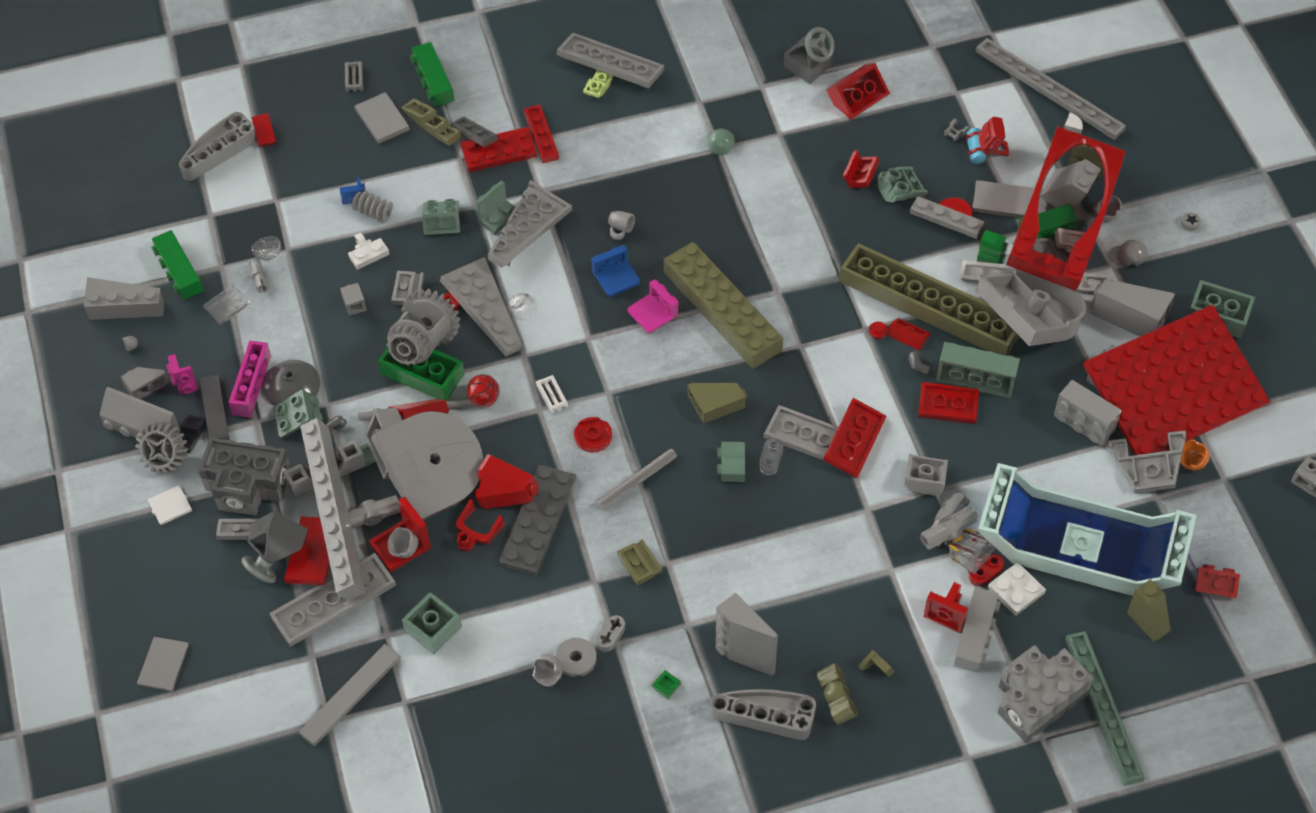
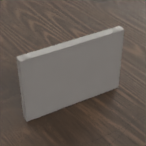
[137,637,189,692]

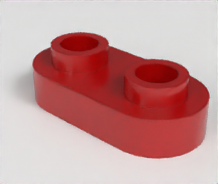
[969,554,1004,586]

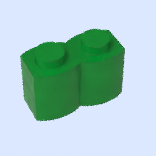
[977,230,1009,264]

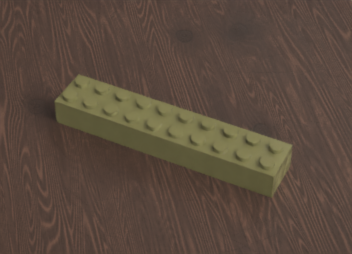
[839,243,1019,356]

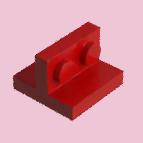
[923,582,968,634]

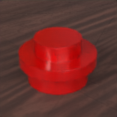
[869,321,888,339]

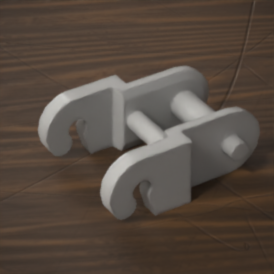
[944,119,969,142]

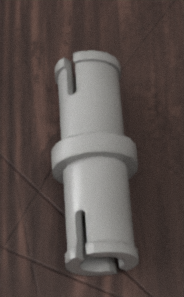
[249,258,269,293]

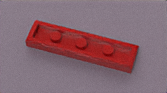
[524,105,559,163]

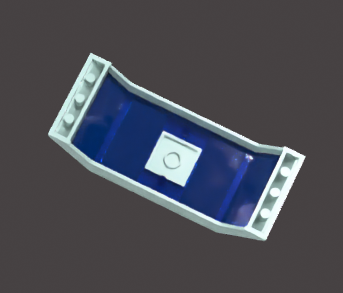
[978,463,1197,596]

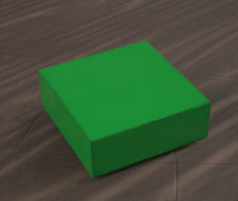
[652,670,681,699]

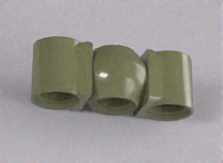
[817,663,858,725]

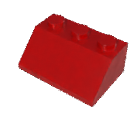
[826,63,890,119]

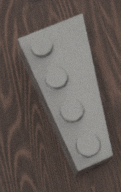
[84,277,164,320]

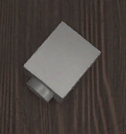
[340,283,367,316]

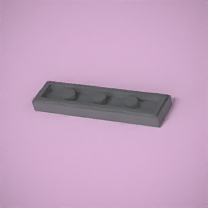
[200,375,230,440]

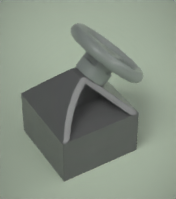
[784,27,834,84]
[242,510,308,583]

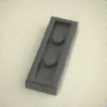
[450,116,498,147]

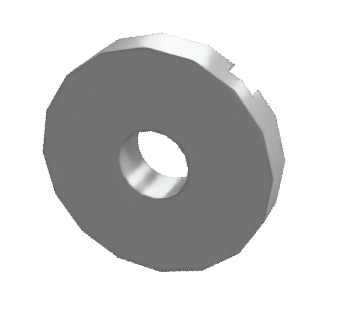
[556,638,596,677]

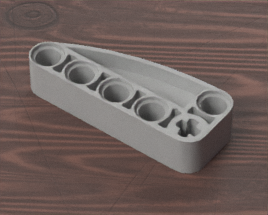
[179,112,257,181]
[710,689,816,740]

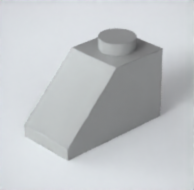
[121,367,169,400]

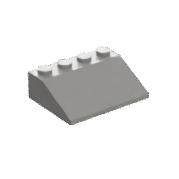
[715,592,778,676]

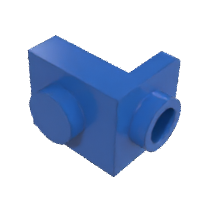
[340,177,366,204]

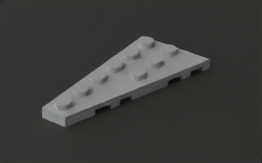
[488,180,572,268]
[440,257,522,357]

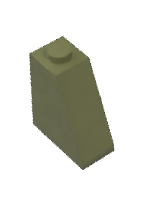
[688,383,747,424]
[1127,579,1171,642]

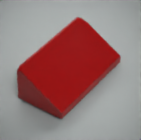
[887,318,930,350]

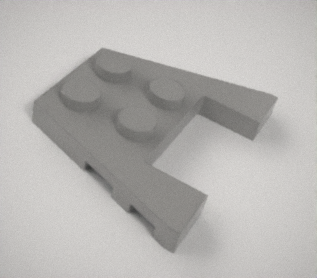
[1108,431,1186,493]

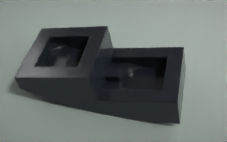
[179,414,206,453]

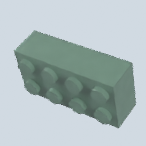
[936,342,1020,398]

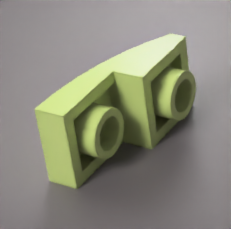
[583,70,613,98]

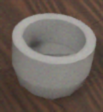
[122,336,138,352]

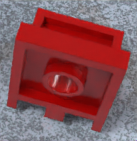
[369,496,431,573]

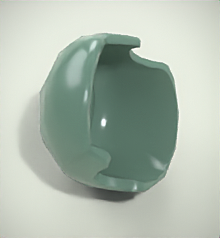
[707,128,735,155]

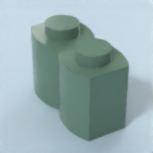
[717,442,745,482]

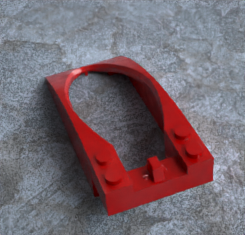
[1006,126,1125,291]

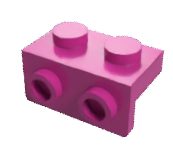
[166,354,198,395]

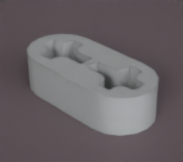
[597,615,625,652]

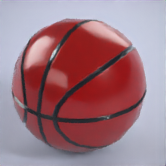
[466,374,500,408]

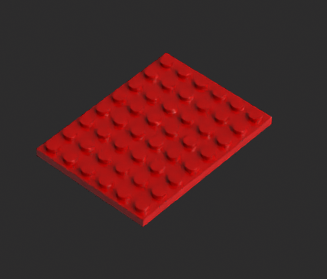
[1083,304,1271,455]

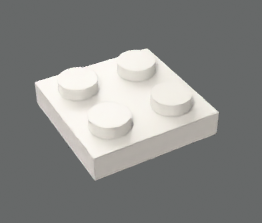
[988,562,1046,616]

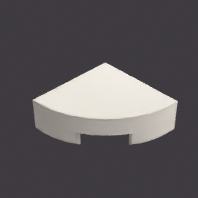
[1064,113,1083,134]

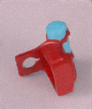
[966,116,1009,164]

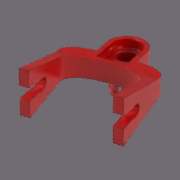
[456,499,505,552]

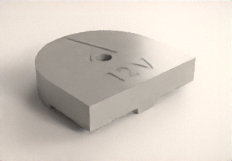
[975,269,1086,346]
[371,412,483,521]

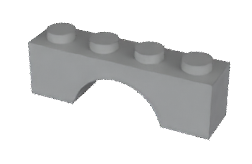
[283,439,366,498]

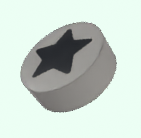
[1181,213,1201,231]

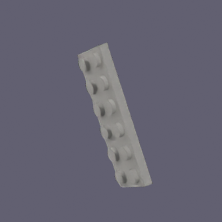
[557,33,664,88]
[269,553,396,647]

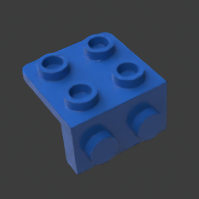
[591,245,640,297]

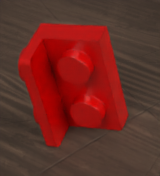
[1195,564,1240,599]

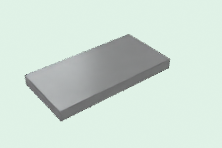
[972,180,1047,219]
[763,405,838,460]

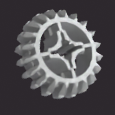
[135,421,188,474]

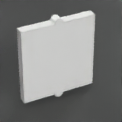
[148,485,192,526]

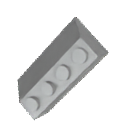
[100,387,180,448]

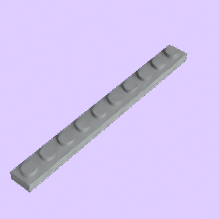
[976,38,1126,140]

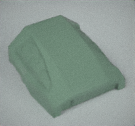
[878,167,928,203]

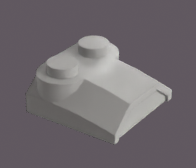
[904,454,948,496]

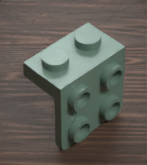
[274,389,323,438]

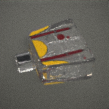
[944,528,996,573]

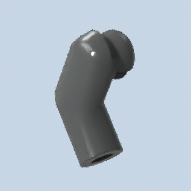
[908,351,931,375]
[325,415,347,435]

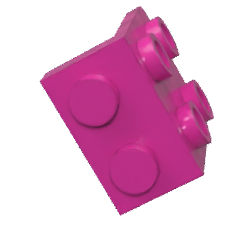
[628,279,679,333]

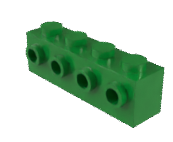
[410,42,454,107]
[151,230,203,300]

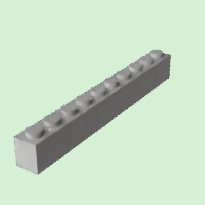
[300,418,366,601]

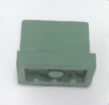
[477,181,515,235]
[422,199,460,235]

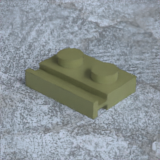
[617,539,662,585]

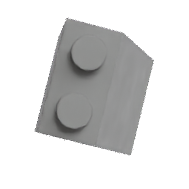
[1040,159,1101,211]

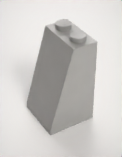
[1091,279,1175,336]

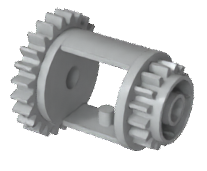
[386,289,460,366]

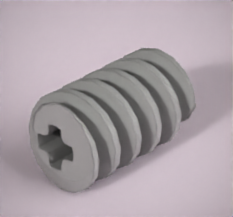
[352,191,393,222]

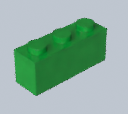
[1018,204,1079,239]

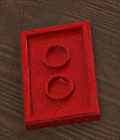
[918,382,979,424]

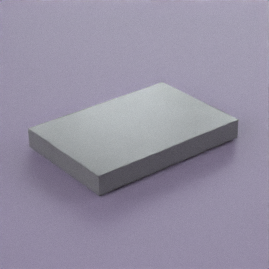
[355,92,410,144]

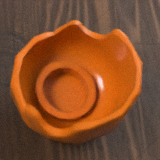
[1181,439,1210,471]

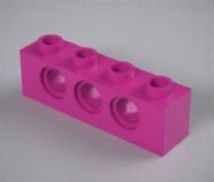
[229,340,271,418]

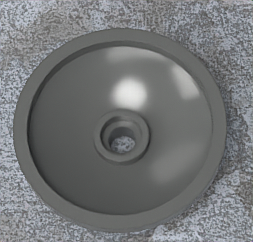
[263,360,320,406]

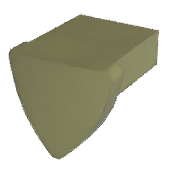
[859,650,895,677]

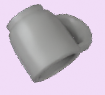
[608,211,635,241]

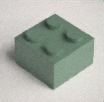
[402,592,462,655]

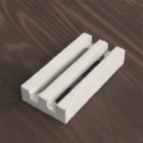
[536,375,568,414]

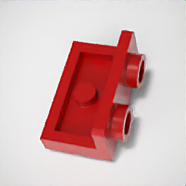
[843,150,880,188]

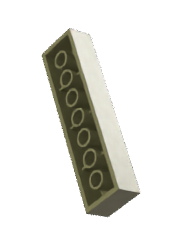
[664,242,783,369]

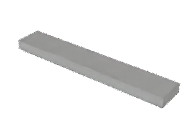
[299,644,400,747]

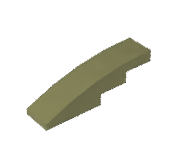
[401,99,462,146]

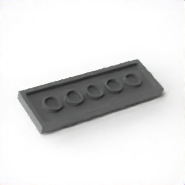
[499,464,576,576]

